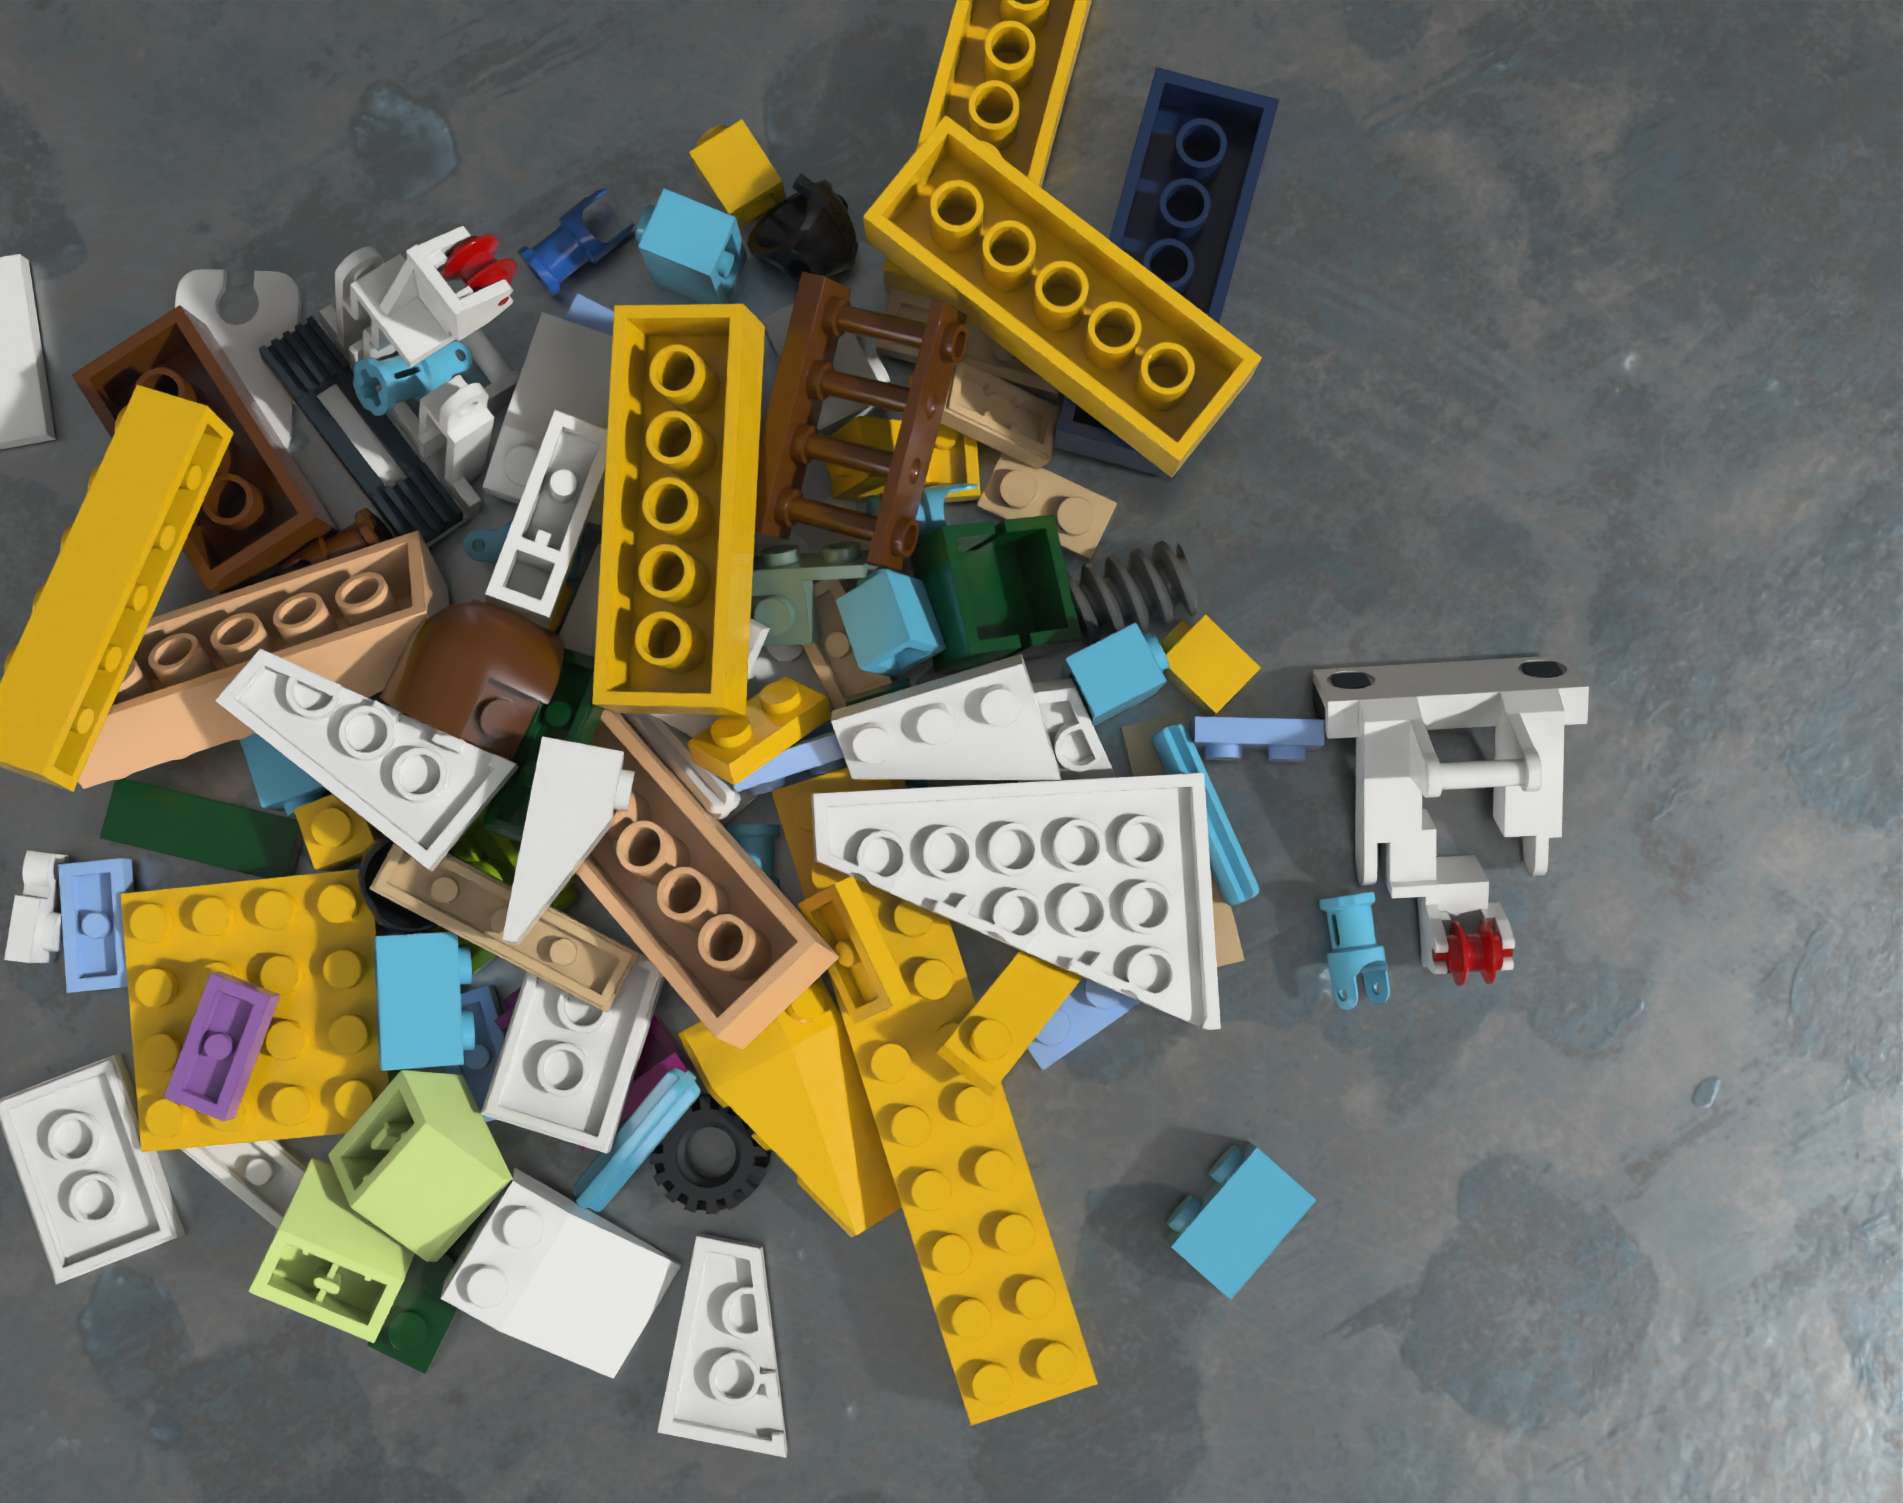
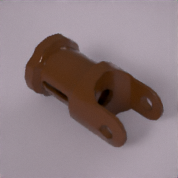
[276,508,393,574]

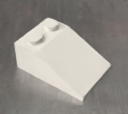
[482,312,613,531]
[441,1167,682,1379]

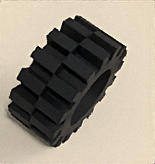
[649,1093,771,1214]

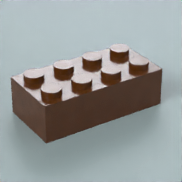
[72,305,339,595]

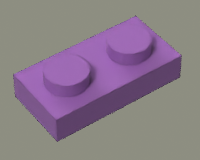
[164,972,280,1121]

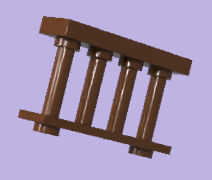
[755,272,969,570]

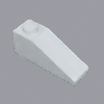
[485,410,608,629]
[502,737,635,946]

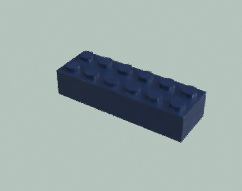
[1053,67,1279,479]

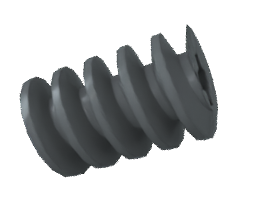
[1067,541,1197,644]

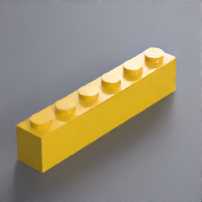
[0,385,234,792]

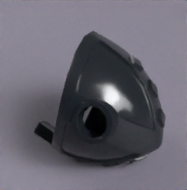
[747,173,859,283]

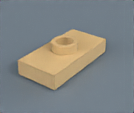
[940,360,1060,469]

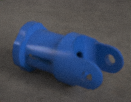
[517,188,635,297]

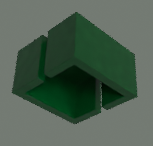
[910,514,1082,672]

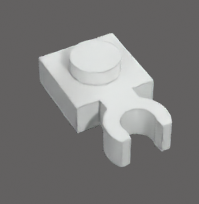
[4,850,69,963]

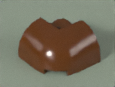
[380,599,564,760]

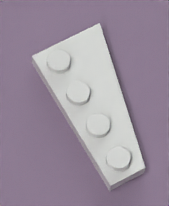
[215,649,519,871]

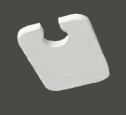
[175,269,303,449]

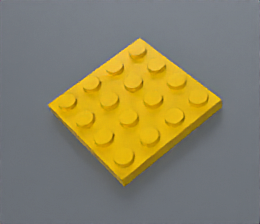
[121,869,397,1152]

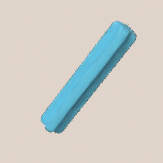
[1152,723,1259,906]
[573,1068,700,1212]

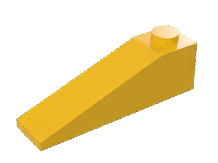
[678,976,902,1237]

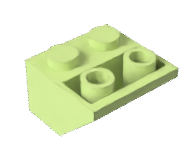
[328,1070,513,1262]
[248,1156,415,1343]

